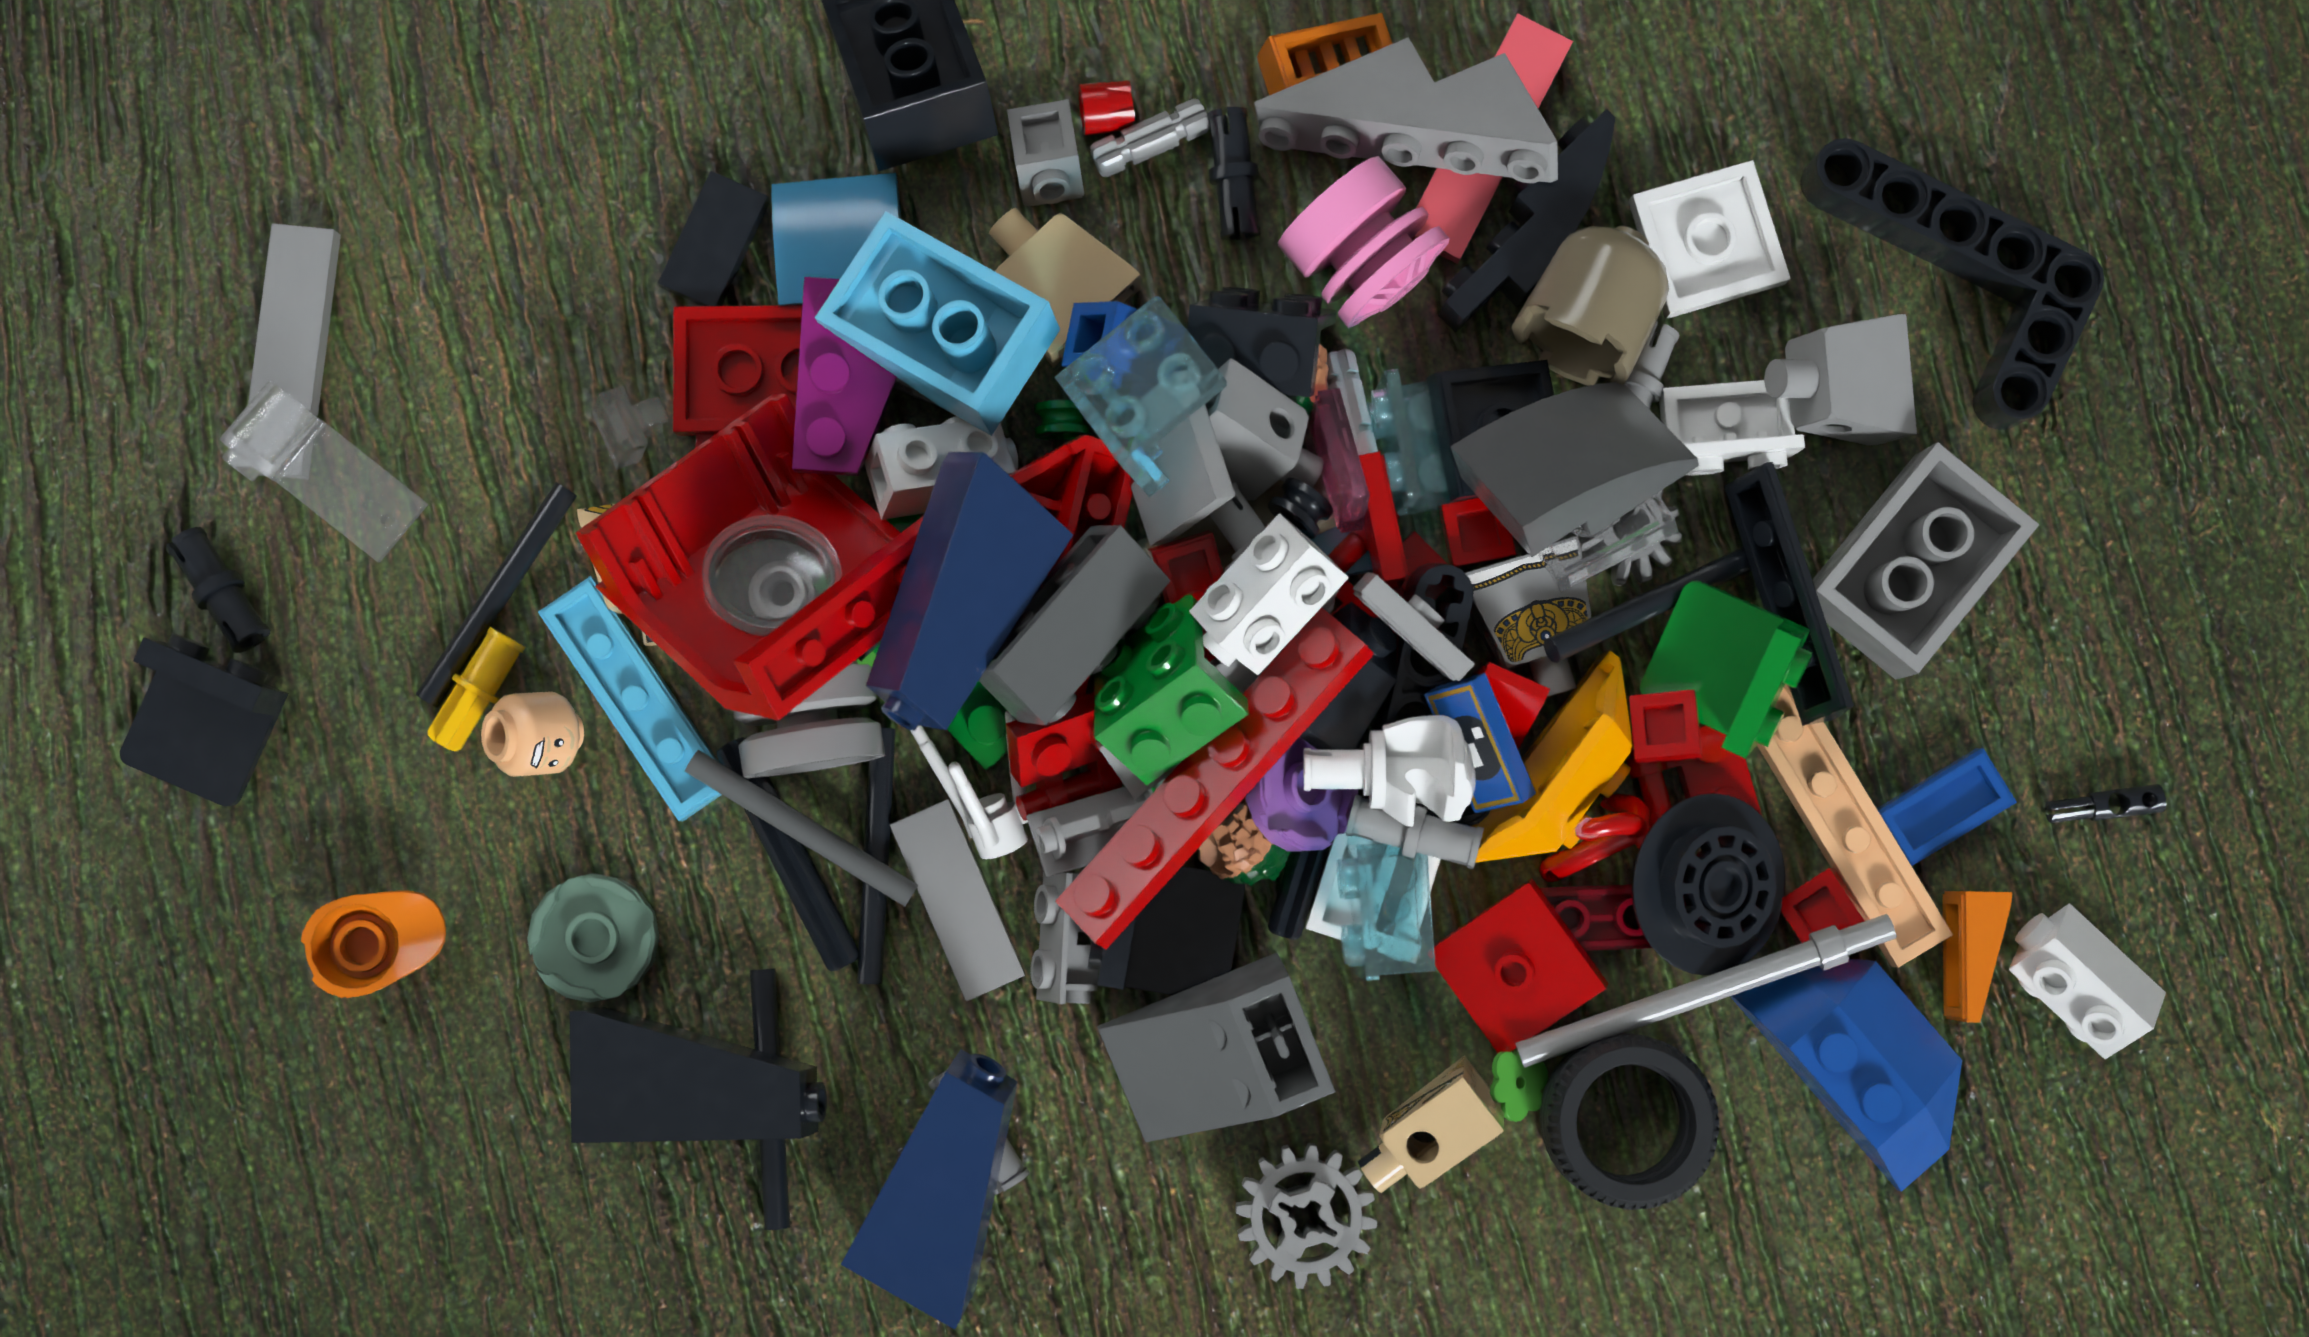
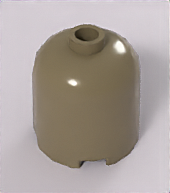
[1512,226,1669,386]

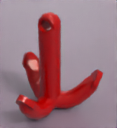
[1539,794,1651,896]

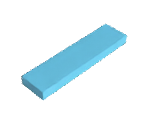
[538,576,722,822]

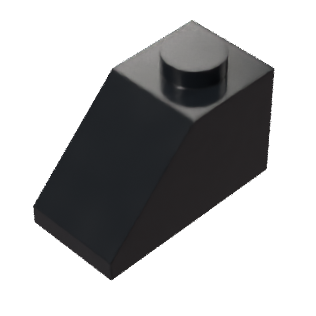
[1300,601,1397,750]

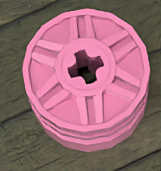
[1278,156,1450,328]

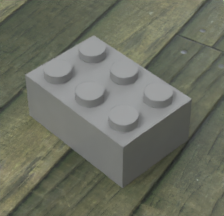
[1812,442,2040,680]

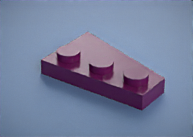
[792,277,898,476]

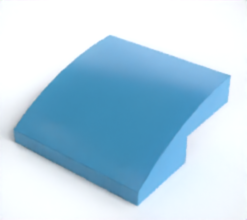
[772,173,902,306]

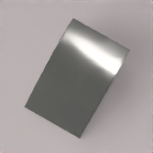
[1451,382,1699,557]

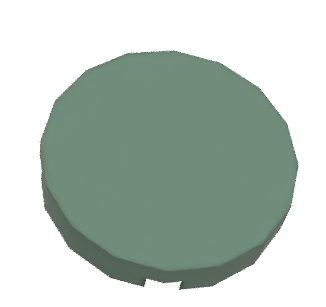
[527,874,660,1002]

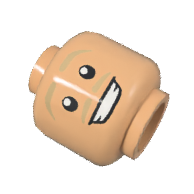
[481,692,584,777]

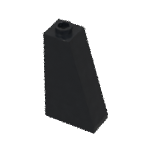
[569,1007,827,1143]

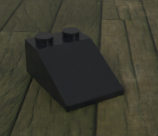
[821,0,998,172]

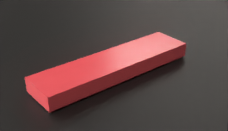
[1412,13,1573,264]

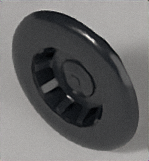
[1632,794,1786,975]

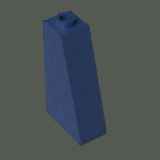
[866,452,1073,731]
[841,1049,1018,1330]

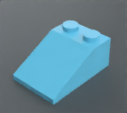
[815,211,1060,436]

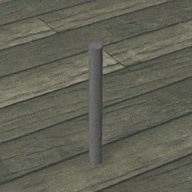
[685,750,918,907]

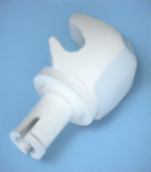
[1303,715,1476,827]

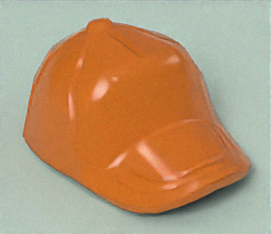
[301,890,446,998]

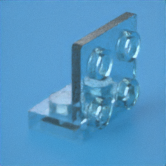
[1055,296,1227,497]
[1366,369,1469,516]
[1336,844,1436,981]

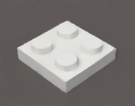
[1628,160,1791,319]

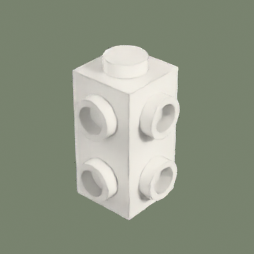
[864,416,1018,520]
[1189,513,1349,675]
[2009,903,2166,1059]

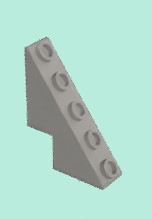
[1254,37,1558,183]

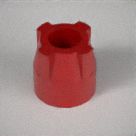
[1078,80,1135,135]

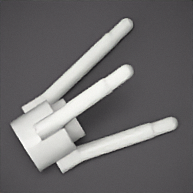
[910,711,1028,859]

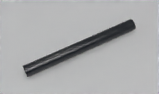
[416,482,577,708]
[1544,546,1751,663]
[857,728,896,984]
[750,968,790,1230]

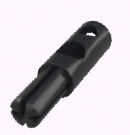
[2045,784,2166,823]

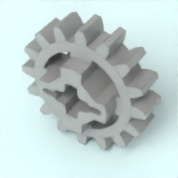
[1235,1142,1377,1289]

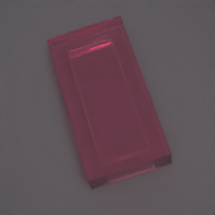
[1310,388,1370,533]

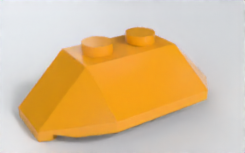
[1457,650,1634,864]

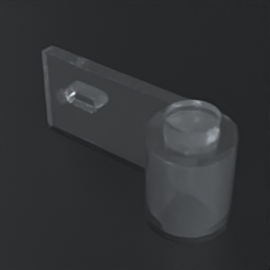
[219,380,428,563]

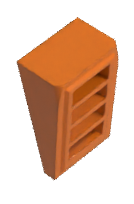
[1257,13,1393,96]
[1942,891,2012,1023]

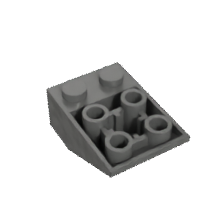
[1097,953,1335,1142]

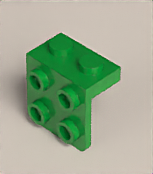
[1640,580,1812,759]
[1094,594,1249,785]

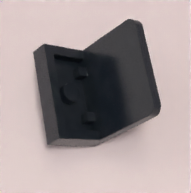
[1183,287,1337,397]
[120,633,289,806]
[1087,866,1245,995]

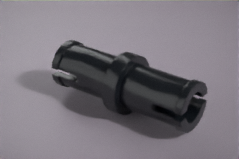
[1207,107,1261,240]
[166,527,271,653]

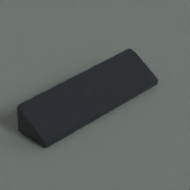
[1724,462,1854,726]

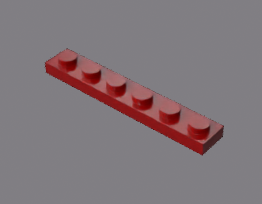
[1055,607,1374,949]

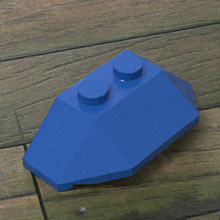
[1730,959,1962,1192]

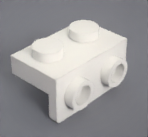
[1659,380,1805,476]

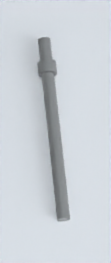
[1515,914,1896,1068]

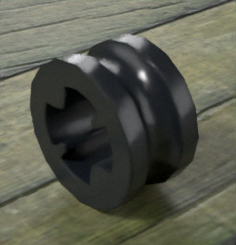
[1268,478,1334,539]

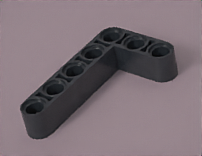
[1800,138,2104,430]

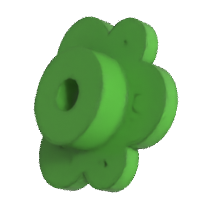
[1490,1048,1548,1122]

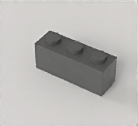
[979,525,1171,725]

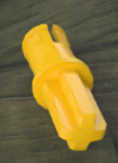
[427,627,526,752]

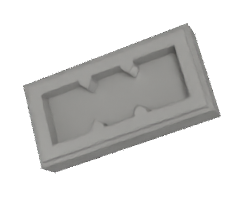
[1352,572,1475,681]

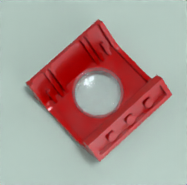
[575,394,924,720]

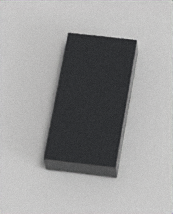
[658,171,771,306]

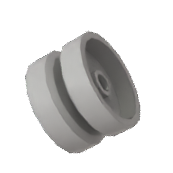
[733,664,885,778]

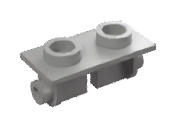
[1026,787,1153,878]
[1030,872,1098,1004]

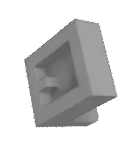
[1007,99,1084,207]

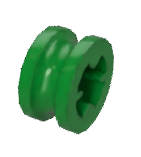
[1034,400,1091,441]

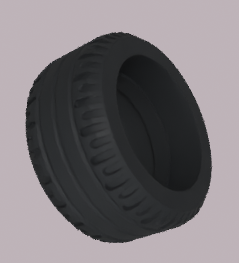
[1540,1033,1719,1210]

